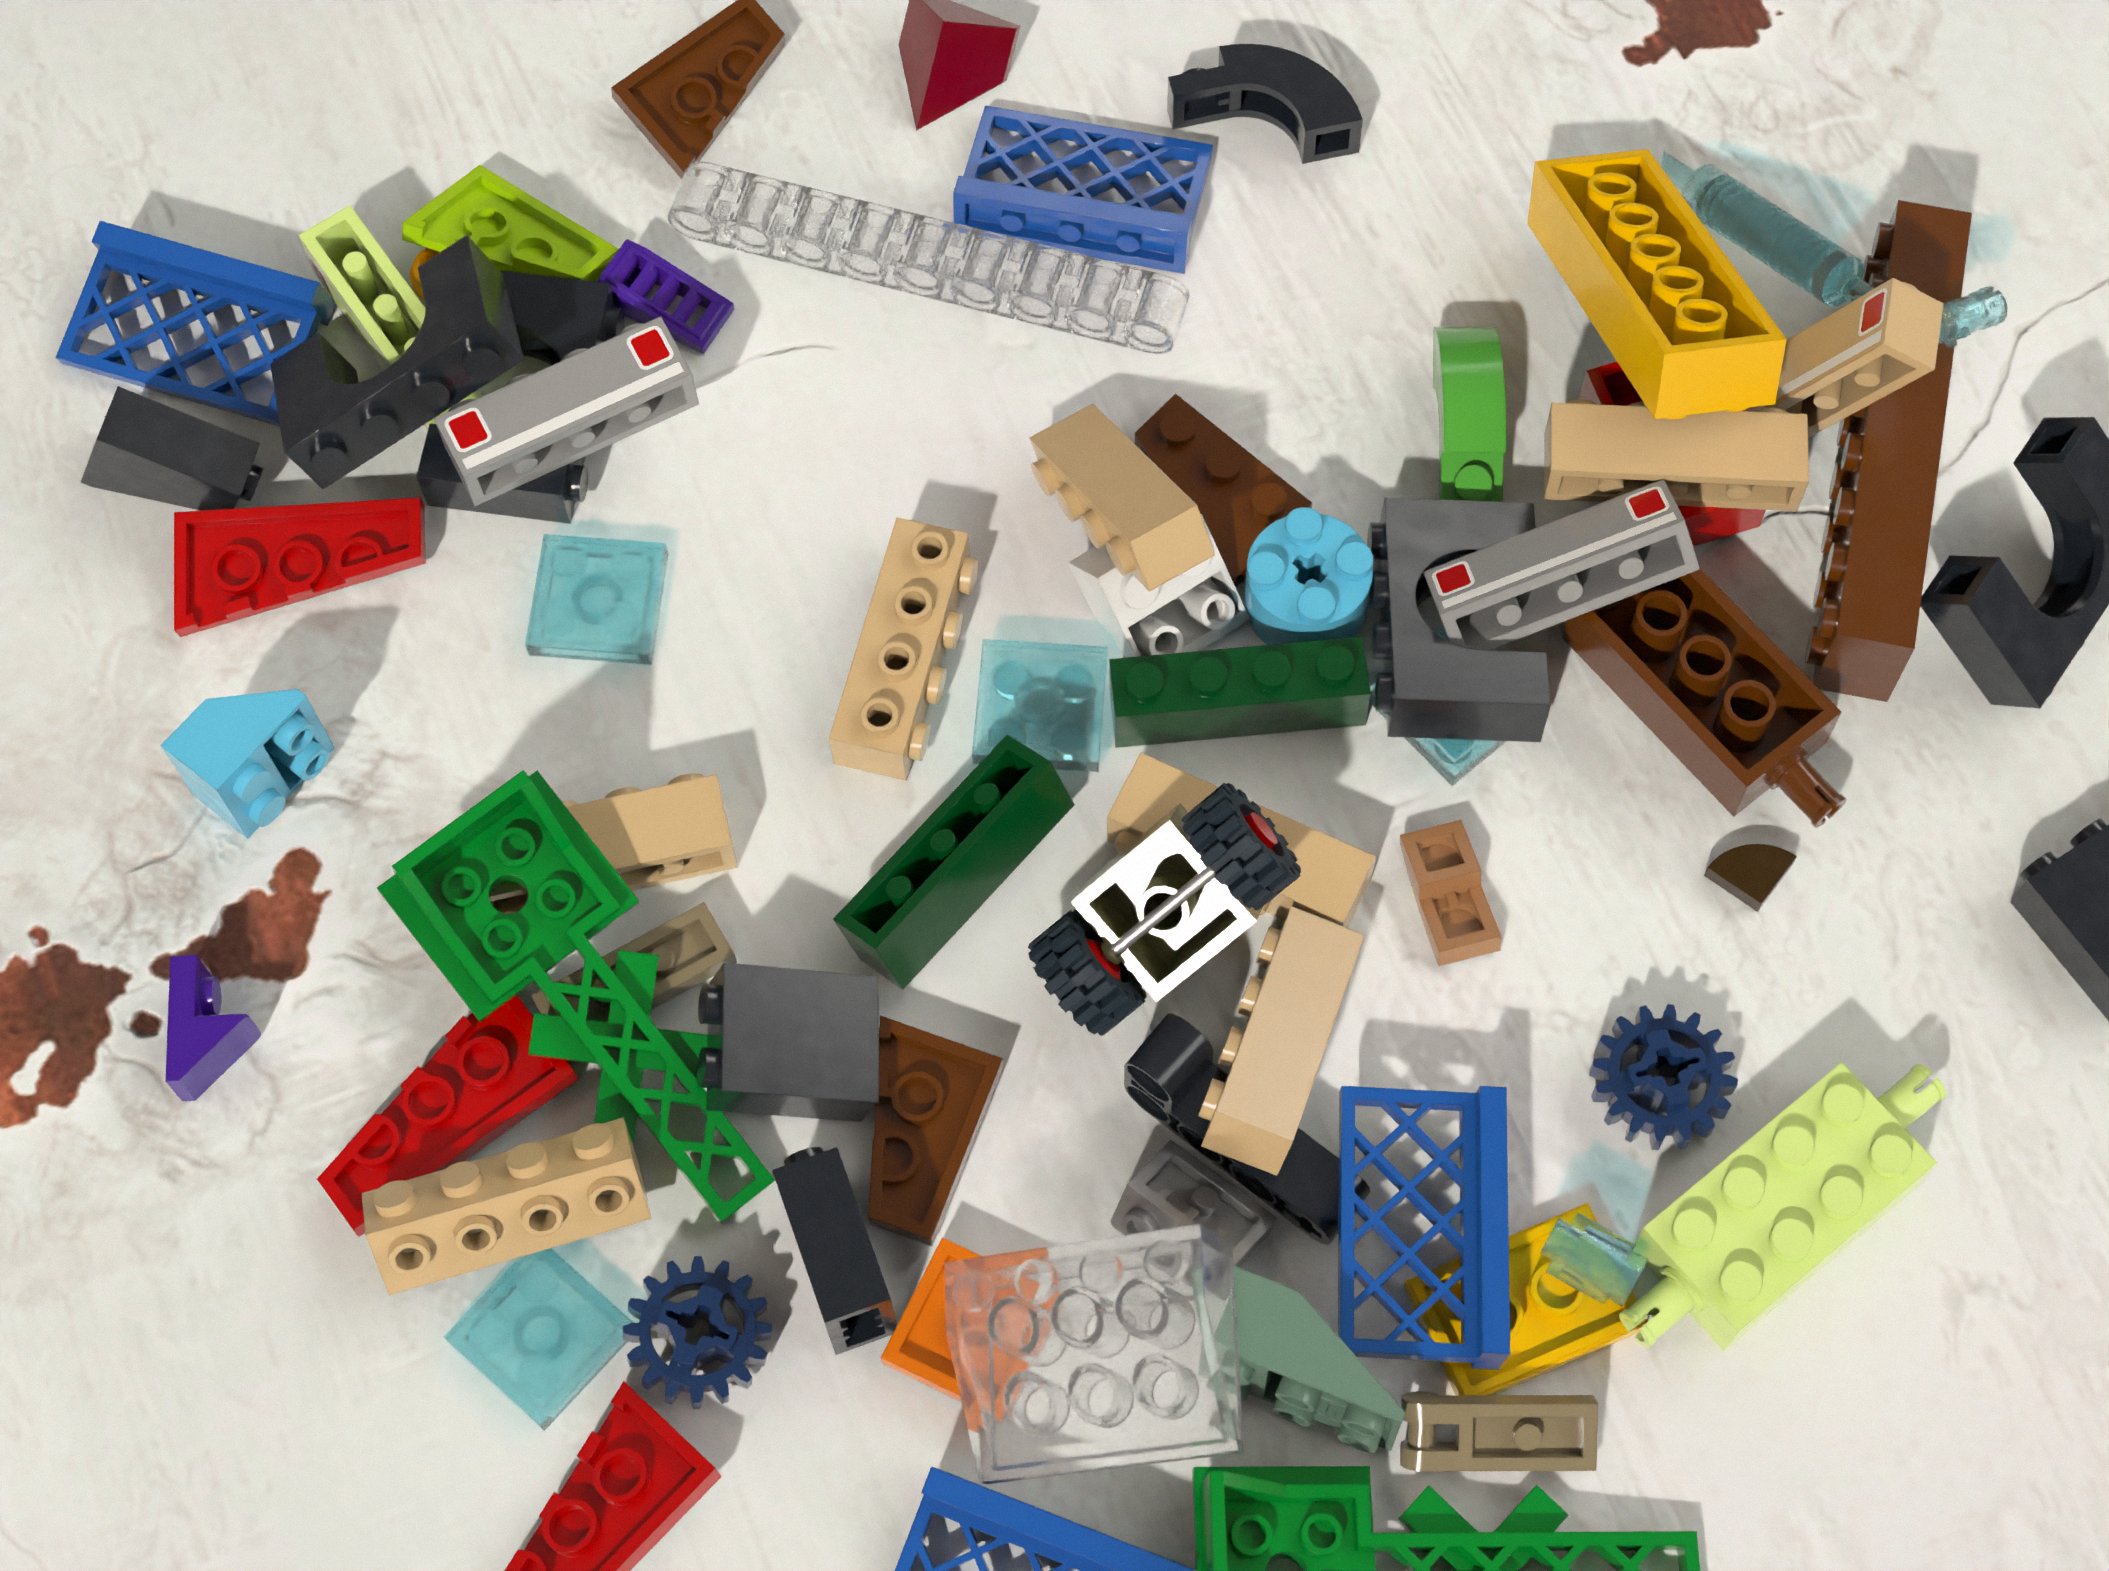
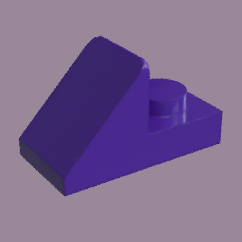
[165,955,261,1102]

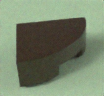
[1704,844,1797,912]

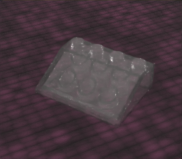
[944,1224,1244,1484]

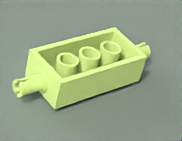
[1619,1062,1946,1351]

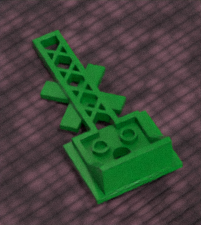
[377,770,775,1223]
[1192,1466,1700,1571]

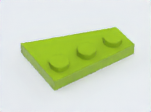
[402,165,619,282]

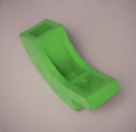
[1433,327,1506,502]

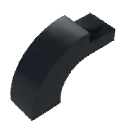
[1167,44,1363,164]

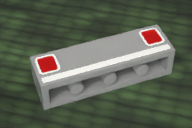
[434,317,699,506]
[1423,479,1700,650]

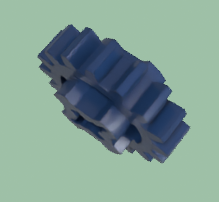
[1589,1004,1738,1150]
[623,1256,772,1409]

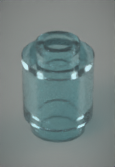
[1540,1213,1648,1307]

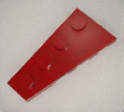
[174,497,426,637]
[317,995,578,1237]
[504,1381,722,1571]

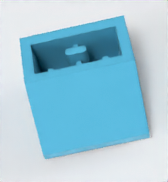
[160,689,335,839]

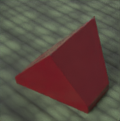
[898,0,1021,131]

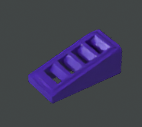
[598,239,735,354]

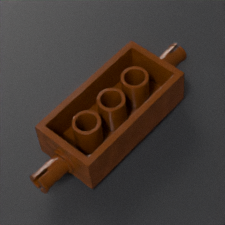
[1562,569,1847,828]

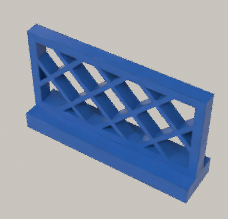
[953,105,1213,274]
[55,221,336,427]
[1338,1086,1510,1370]
[895,1466,1196,1571]

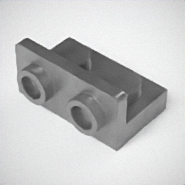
[1111,1139,1278,1301]

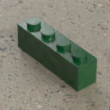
[1109,636,1371,748]
[833,734,1075,990]

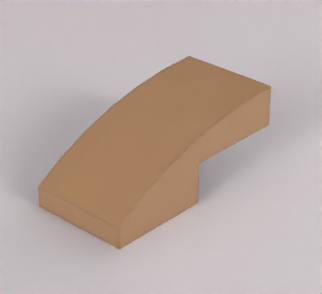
[1400,820,1501,966]

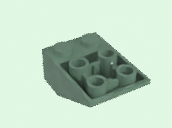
[1200,1266,1405,1453]

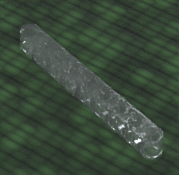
[668,161,1190,354]

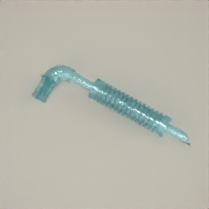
[1661,151,2008,347]

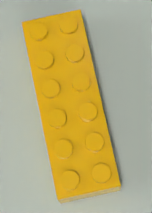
[1527,149,1787,419]

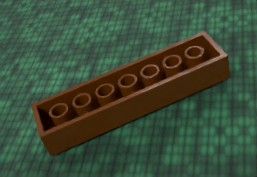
[1805,200,1972,702]

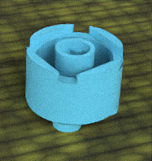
[1244,507,1373,645]

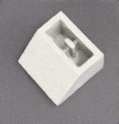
[1068,514,1250,658]

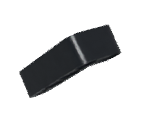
[1124,1013,1371,1245]

